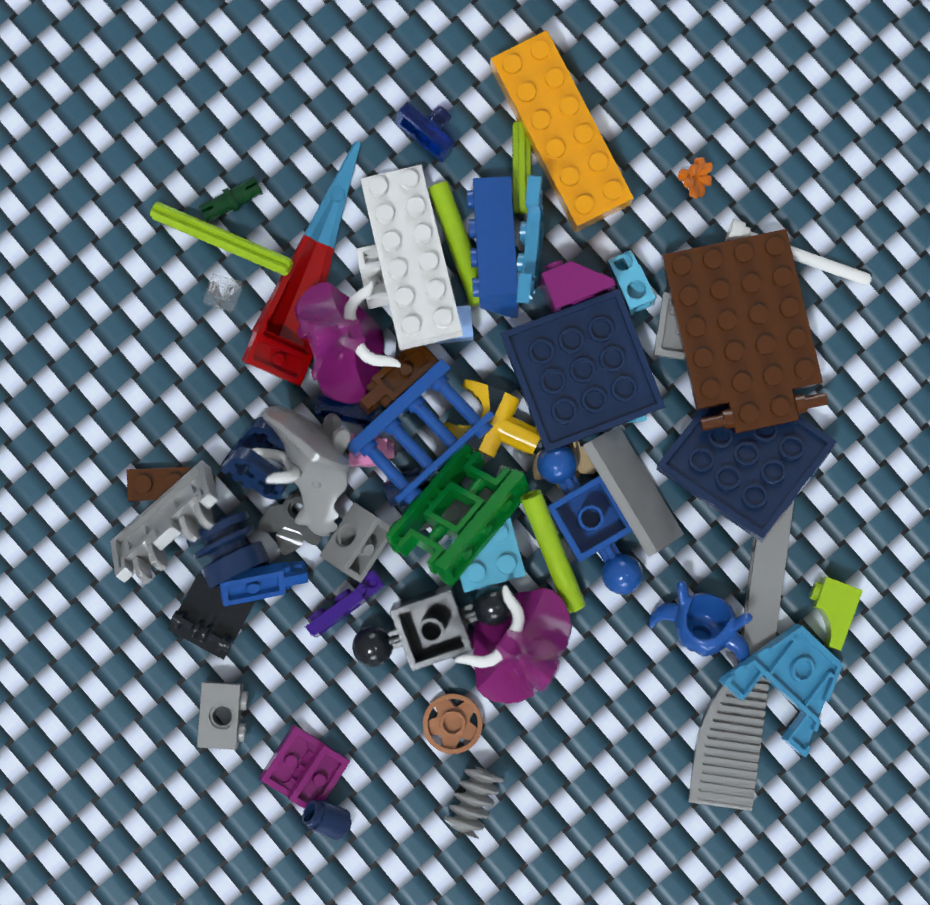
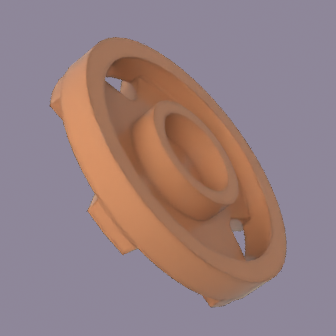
[423,693,483,754]

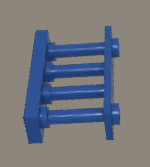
[347,359,494,505]

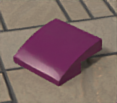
[259,724,350,808]

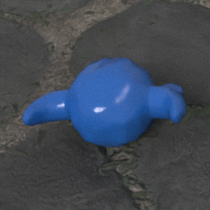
[649,581,752,664]

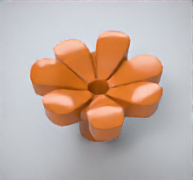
[678,157,713,199]

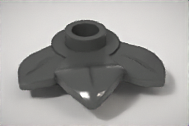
[259,493,322,555]

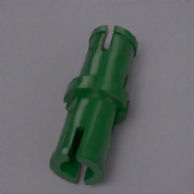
[199,176,263,223]

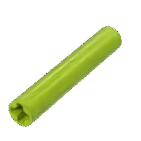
[428,181,480,307]
[520,490,586,613]

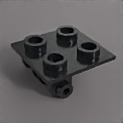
[168,574,254,660]

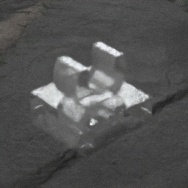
[203,273,244,314]

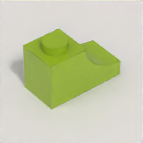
[809,577,863,651]

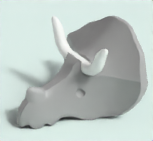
[252,405,350,537]

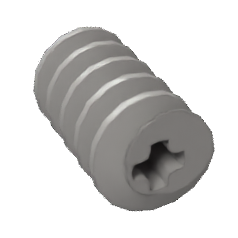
[444,766,504,839]

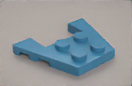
[516,176,544,304]
[718,623,843,757]

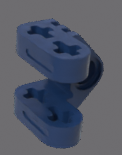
[220,417,289,500]

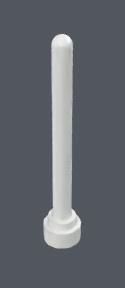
[725,219,872,285]

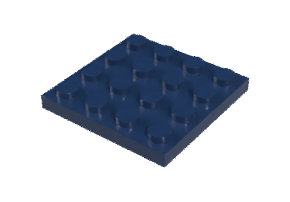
[500,288,665,452]
[656,404,837,543]

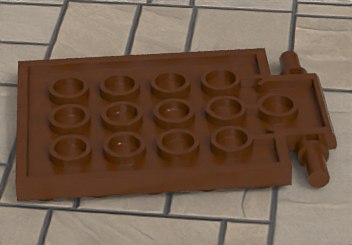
[661,229,828,434]

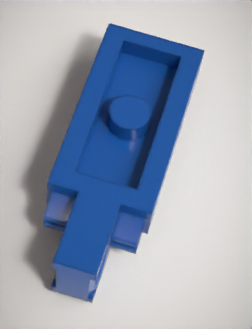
[219,561,308,606]

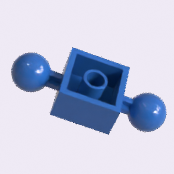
[537,446,643,595]

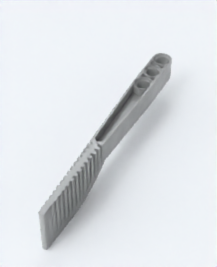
[688,501,794,811]

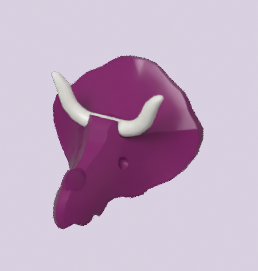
[294,281,401,404]
[454,585,572,704]

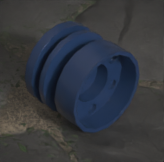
[186,511,270,589]

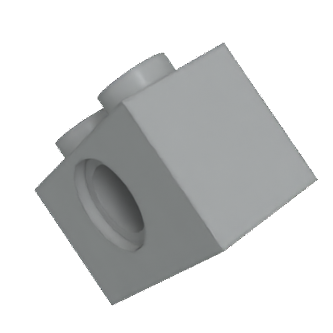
[319,502,391,583]
[197,681,249,750]

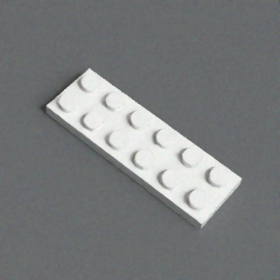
[360,164,463,350]

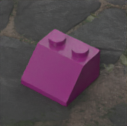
[539,260,616,313]

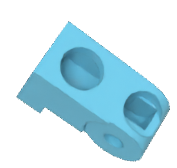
[607,250,656,316]

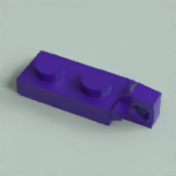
[305,570,385,638]

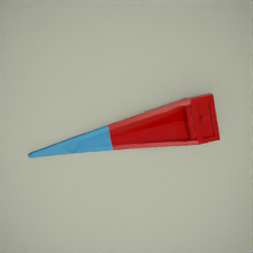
[241,141,361,386]

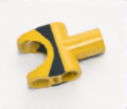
[444,379,540,458]

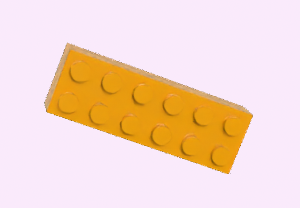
[490,30,634,233]

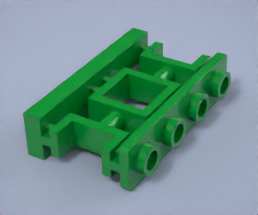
[386,444,530,587]

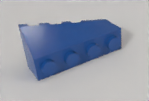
[467,176,518,318]

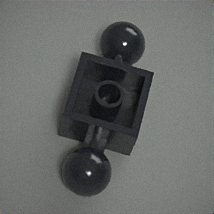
[352,585,512,671]

